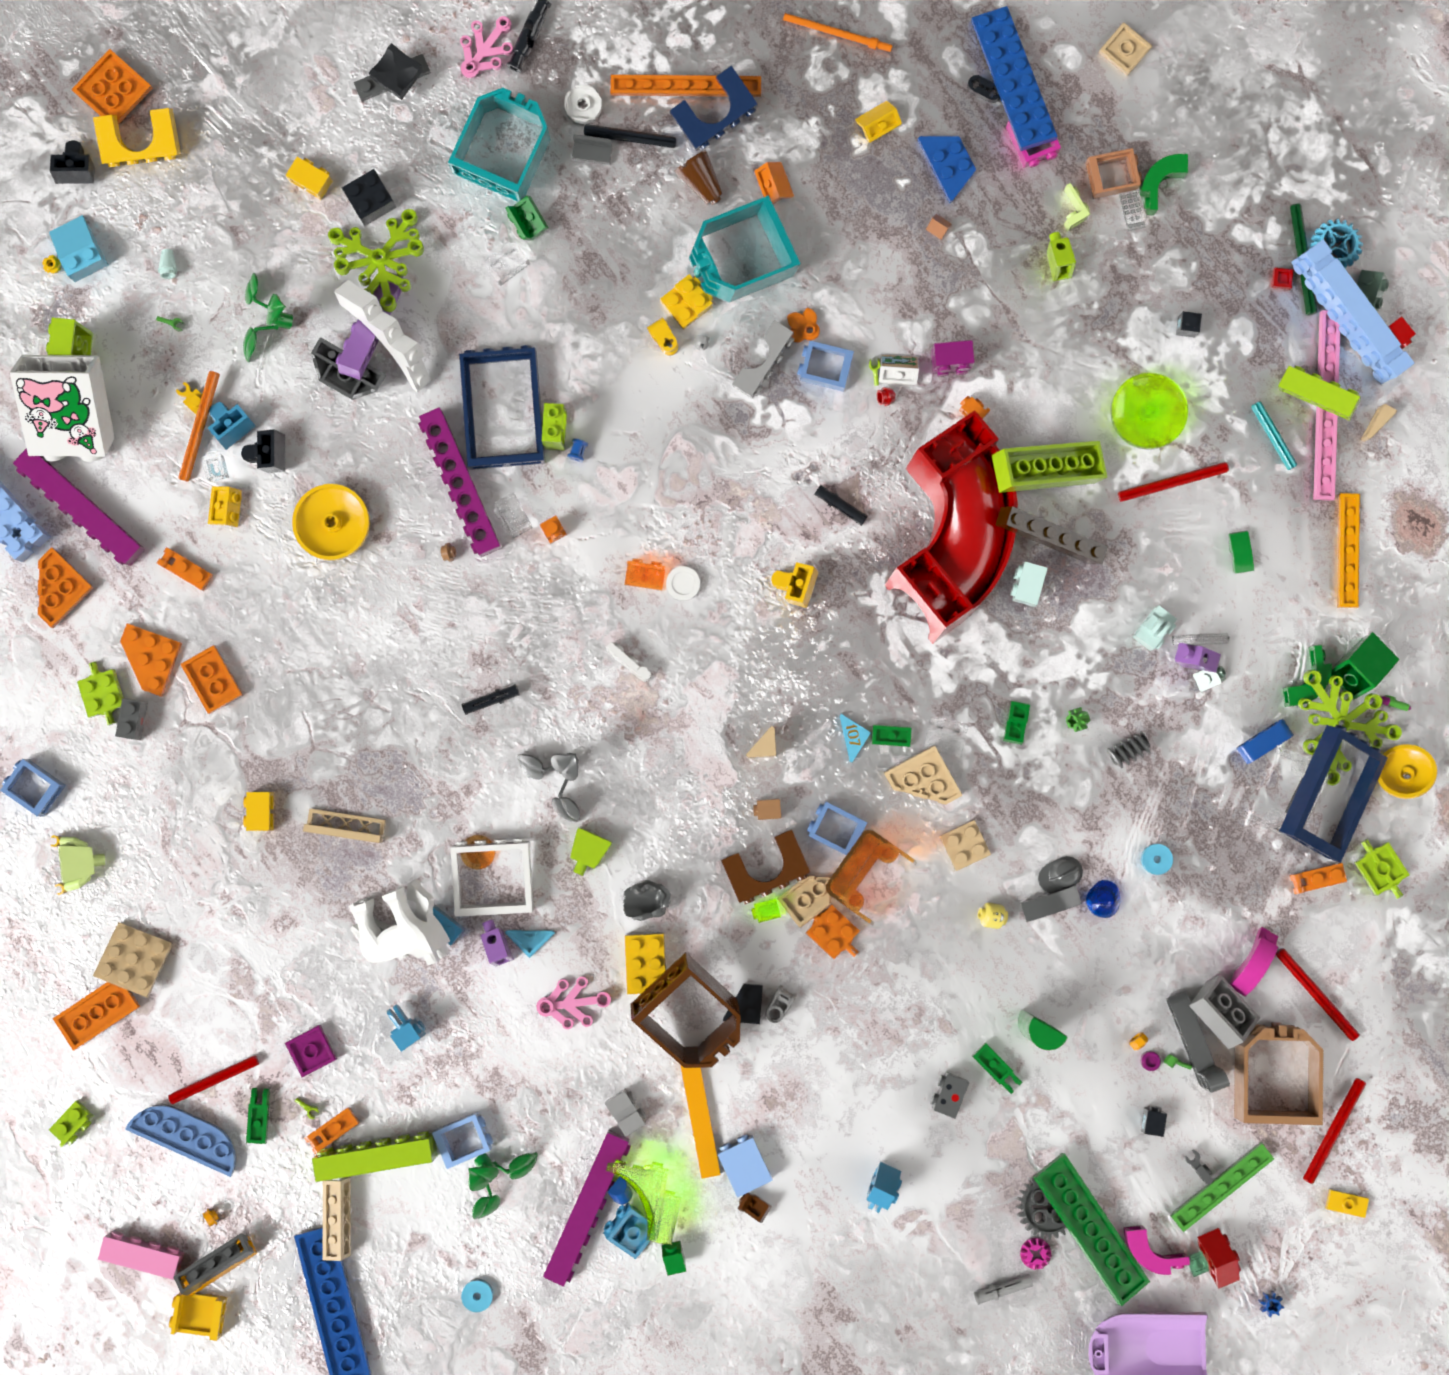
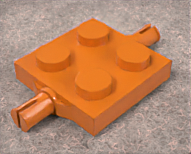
[805,904,860,959]

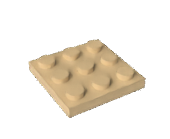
[93,922,173,998]

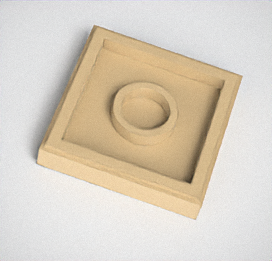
[1099,22,1152,76]

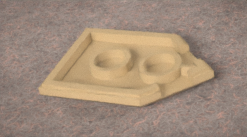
[777,875,834,928]

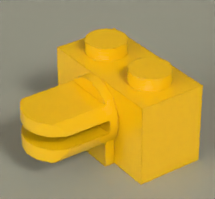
[771,562,819,608]

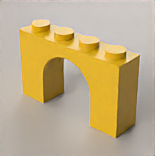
[93,108,181,167]

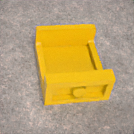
[169,1292,227,1341]

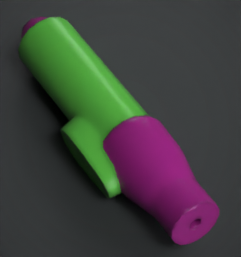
[1380,695,1411,711]

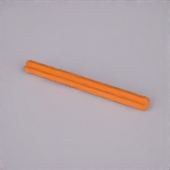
[178,371,220,482]

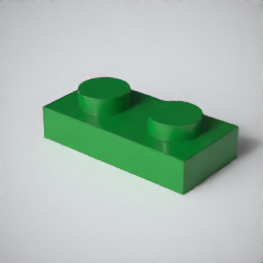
[872,725,912,747]

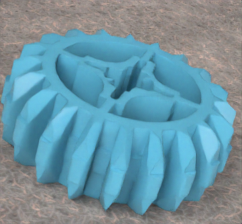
[1310,219,1363,269]

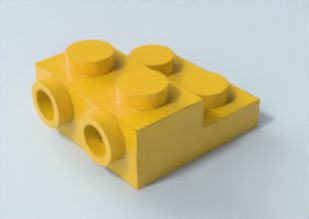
[660,274,714,330]

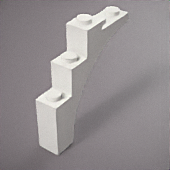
[334,280,431,392]

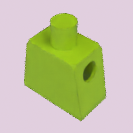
[1047,232,1076,282]
[570,827,613,876]

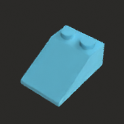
[49,215,108,282]

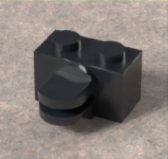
[50,140,95,184]
[241,429,285,473]

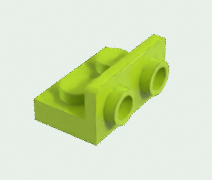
[49,1100,94,1147]

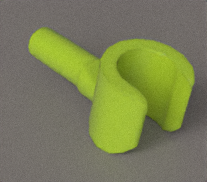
[869,358,880,386]
[294,1098,319,1119]

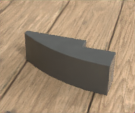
[1020,885,1082,922]

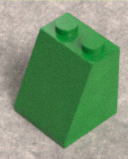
[1331,632,1400,700]

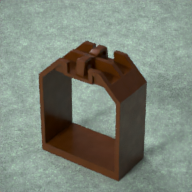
[630,952,741,1068]

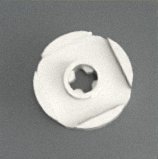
[564,85,602,124]

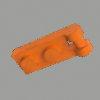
[156,547,213,591]
[1289,863,1347,894]
[304,1107,360,1154]

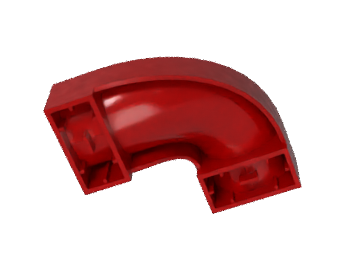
[885,410,1018,644]

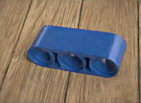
[1236,719,1294,764]

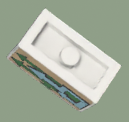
[879,354,919,385]

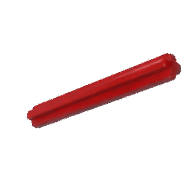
[168,1055,259,1104]

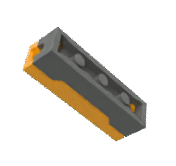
[173,1233,257,1296]

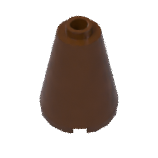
[674,149,723,206]

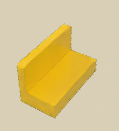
[855,101,902,143]

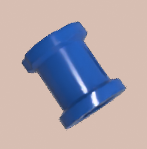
[567,438,588,462]

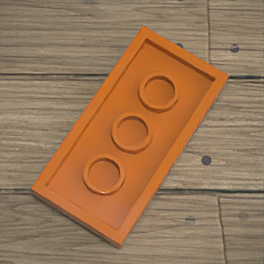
[52,982,140,1051]

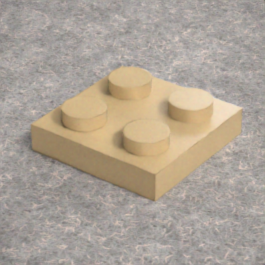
[939,820,991,871]

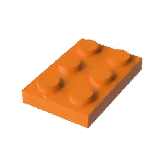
[180,645,243,714]

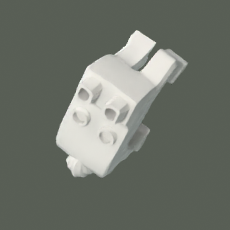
[349,879,450,965]

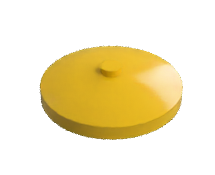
[292,484,370,561]

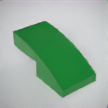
[1228,530,1254,574]
[1003,701,1030,745]

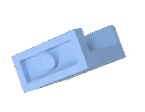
[717,1134,773,1197]

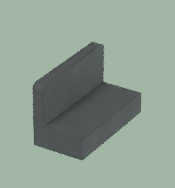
[572,134,612,165]

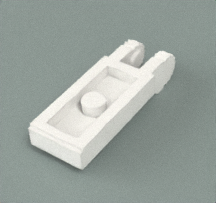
[606,642,651,682]

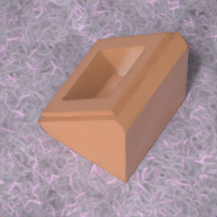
[926,214,952,240]

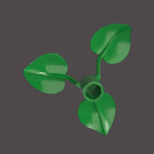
[243,273,293,363]
[468,1152,538,1220]

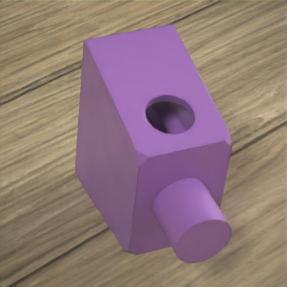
[1175,643,1221,673]
[480,920,514,967]

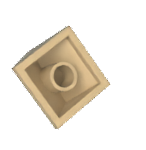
[746,726,776,758]

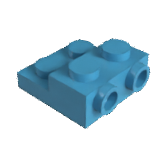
[603,1203,660,1259]

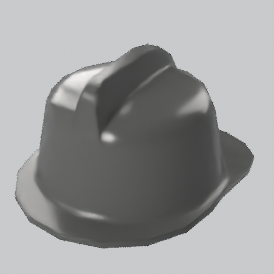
[1038,856,1083,893]

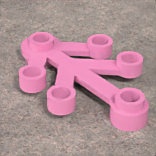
[460,16,513,78]
[536,976,611,1029]

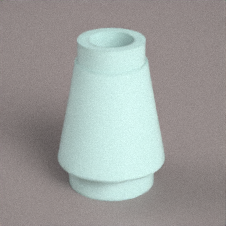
[158,249,177,279]

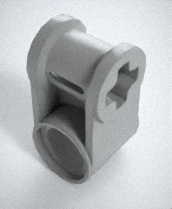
[766,985,797,1023]

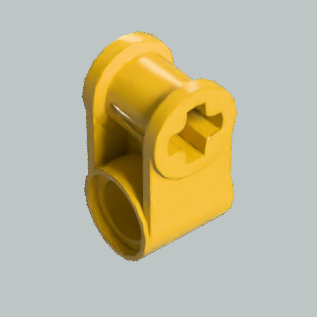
[647,317,678,356]

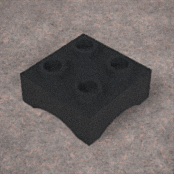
[369,43,424,100]

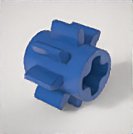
[1258,1291,1284,1317]

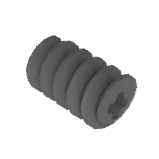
[1107,731,1151,769]

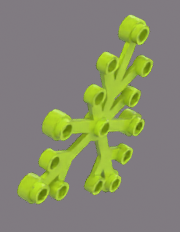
[328,209,424,312]
[1298,670,1402,786]

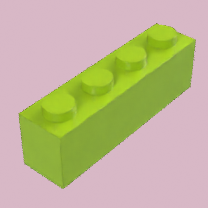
[1278,365,1361,421]

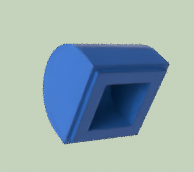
[608,1177,633,1205]

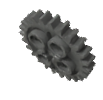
[1016,1178,1067,1240]

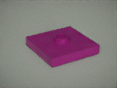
[285,1025,337,1077]

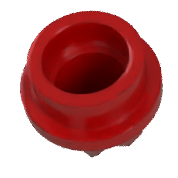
[877,387,896,406]

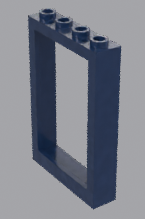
[459,345,546,470]
[1279,724,1388,863]

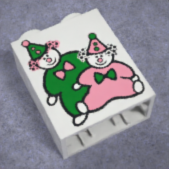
[10,355,115,462]

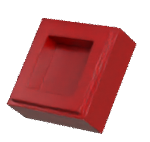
[1272,267,1294,289]

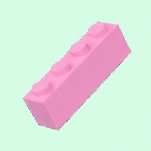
[98,1231,185,1280]

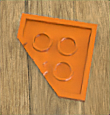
[38,547,94,628]
[120,623,182,697]

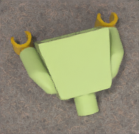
[50,835,105,895]

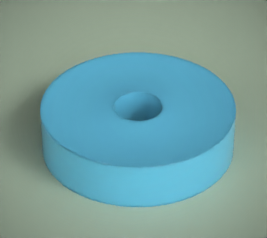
[1141,844,1173,875]
[461,1279,493,1312]

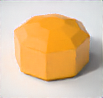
[1129,1032,1148,1050]

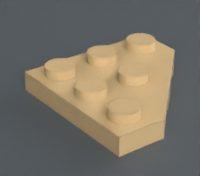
[884,745,963,805]

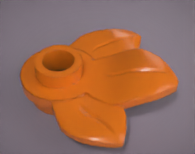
[787,307,820,343]

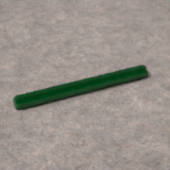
[1290,204,1317,315]

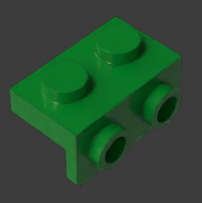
[505,195,549,241]

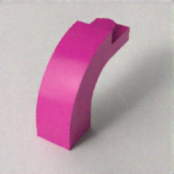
[1230,927,1279,997]
[1123,1225,1190,1275]

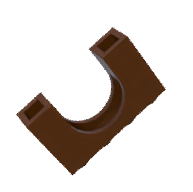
[721,829,810,905]

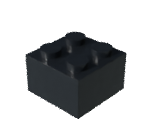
[342,169,397,226]

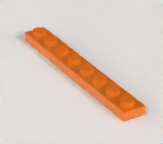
[610,75,761,97]

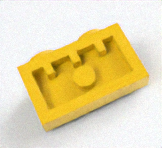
[208,486,242,527]

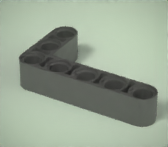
[1166,991,1230,1093]

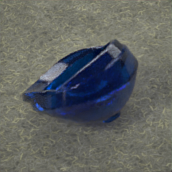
[1086,880,1120,918]

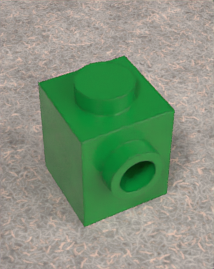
[661,1241,687,1276]

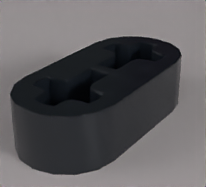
[967,75,1000,103]

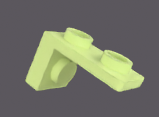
[1064,183,1090,231]

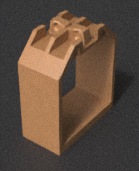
[1234,1022,1323,1125]

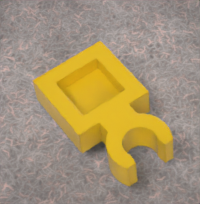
[176,382,202,414]

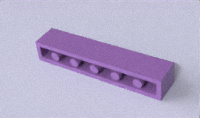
[336,272,404,380]

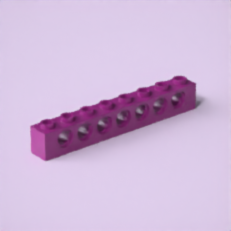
[418,407,502,557]

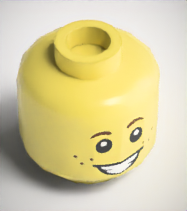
[978,902,1008,929]

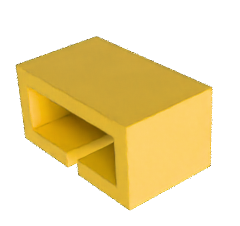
[285,157,333,200]
[243,792,274,831]

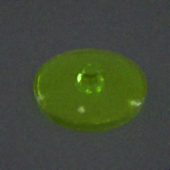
[1110,373,1188,450]

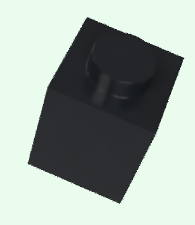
[1176,311,1202,338]
[1141,1106,1167,1137]

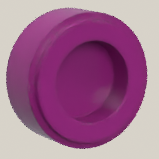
[1140,1051,1161,1071]

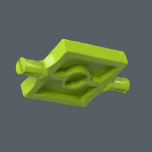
[77,662,124,726]
[1354,839,1409,899]

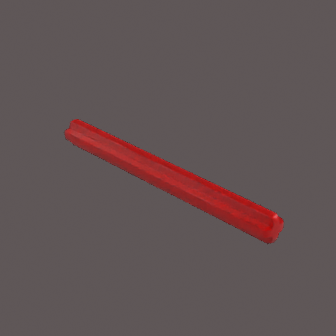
[1118,462,1229,502]
[1276,948,1360,1041]
[1303,1078,1366,1184]

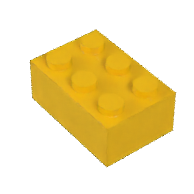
[625,933,666,994]

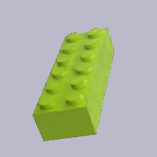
[992,441,1108,493]
[312,1131,438,1182]

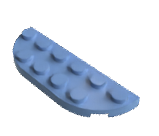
[125,1105,236,1177]

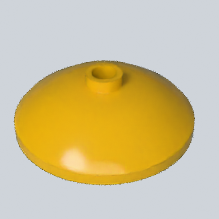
[1378,744,1437,799]

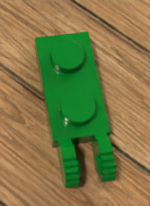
[972,1043,1023,1094]
[246,1088,270,1144]

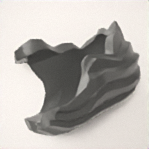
[623,880,671,921]

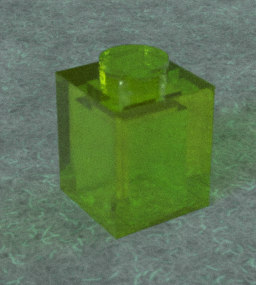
[751,898,781,923]

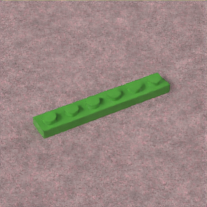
[1170,1142,1274,1232]

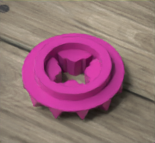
[1020,1238,1052,1270]

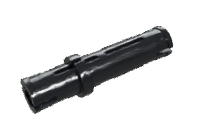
[814,485,868,526]
[461,684,520,715]

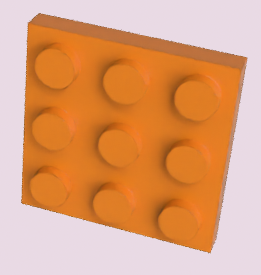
[71,49,153,125]

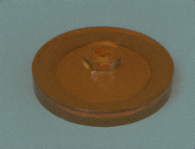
[460,835,495,870]

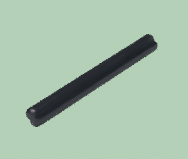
[583,124,676,148]

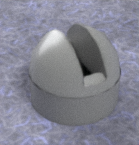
[694,336,710,350]

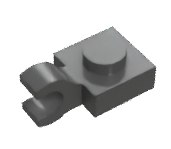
[1184,1149,1214,1185]

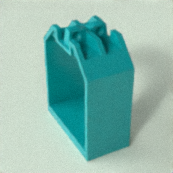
[448,87,551,202]
[689,195,801,303]

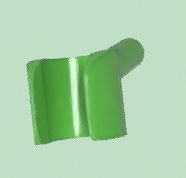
[156,316,185,332]
[1163,1054,1192,1070]

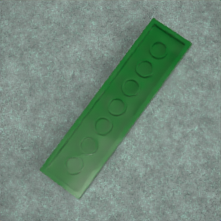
[1033,1153,1150,1306]

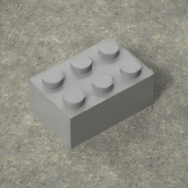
[1189,975,1260,1049]

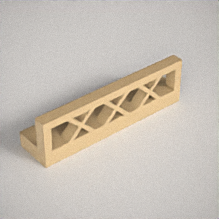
[303,808,386,843]
[323,1177,351,1261]

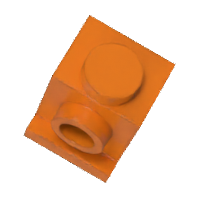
[959,396,990,419]
[539,515,567,544]

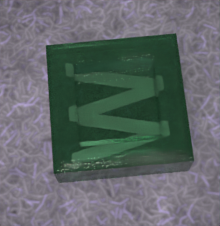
[1188,1251,1209,1277]

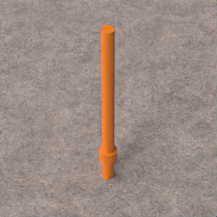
[783,13,893,52]

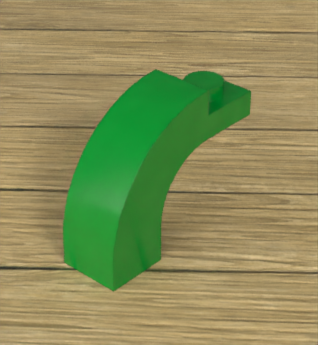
[1139,154,1188,215]
[1283,645,1332,707]

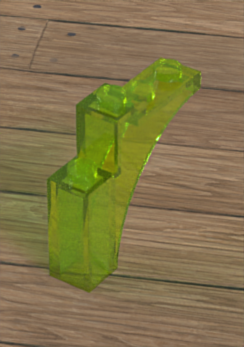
[606,1160,682,1245]

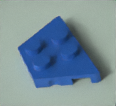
[917,136,976,203]

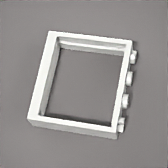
[450,838,534,917]

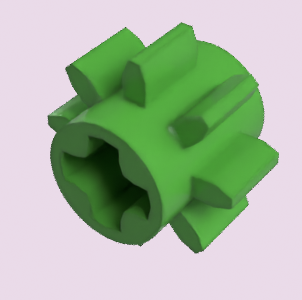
[1066,707,1090,732]

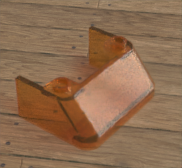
[826,830,917,926]

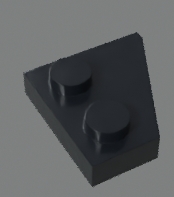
[723,983,763,1024]

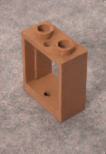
[1085,148,1142,199]

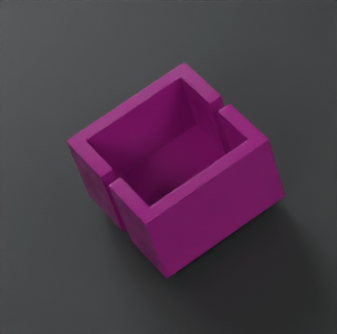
[930,340,975,377]

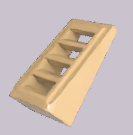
[1361,404,1397,442]

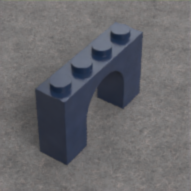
[670,65,758,151]

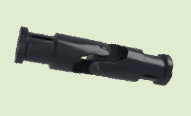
[506,0,552,73]

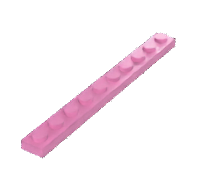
[1313,310,1340,501]

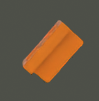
[754,162,794,204]

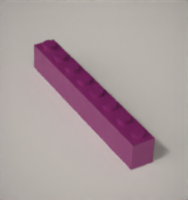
[13,448,146,566]
[543,1130,631,1287]

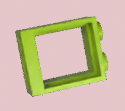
[542,403,567,451]

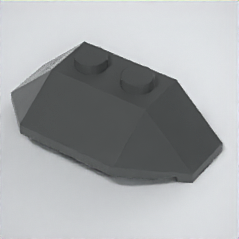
[311,337,387,400]

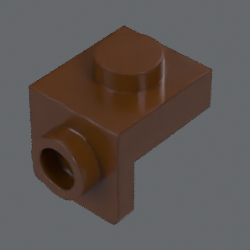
[737,1192,772,1223]

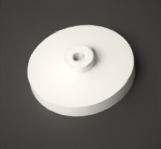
[666,566,700,601]

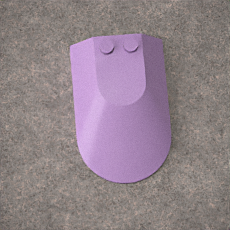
[1088,1312,1208,1375]

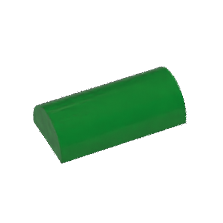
[1018,1010,1068,1050]

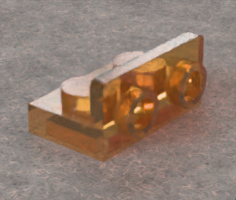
[624,558,666,591]

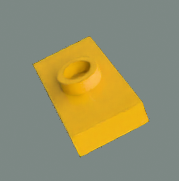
[1325,1189,1369,1218]

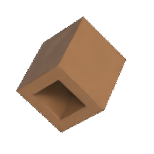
[753,799,781,820]

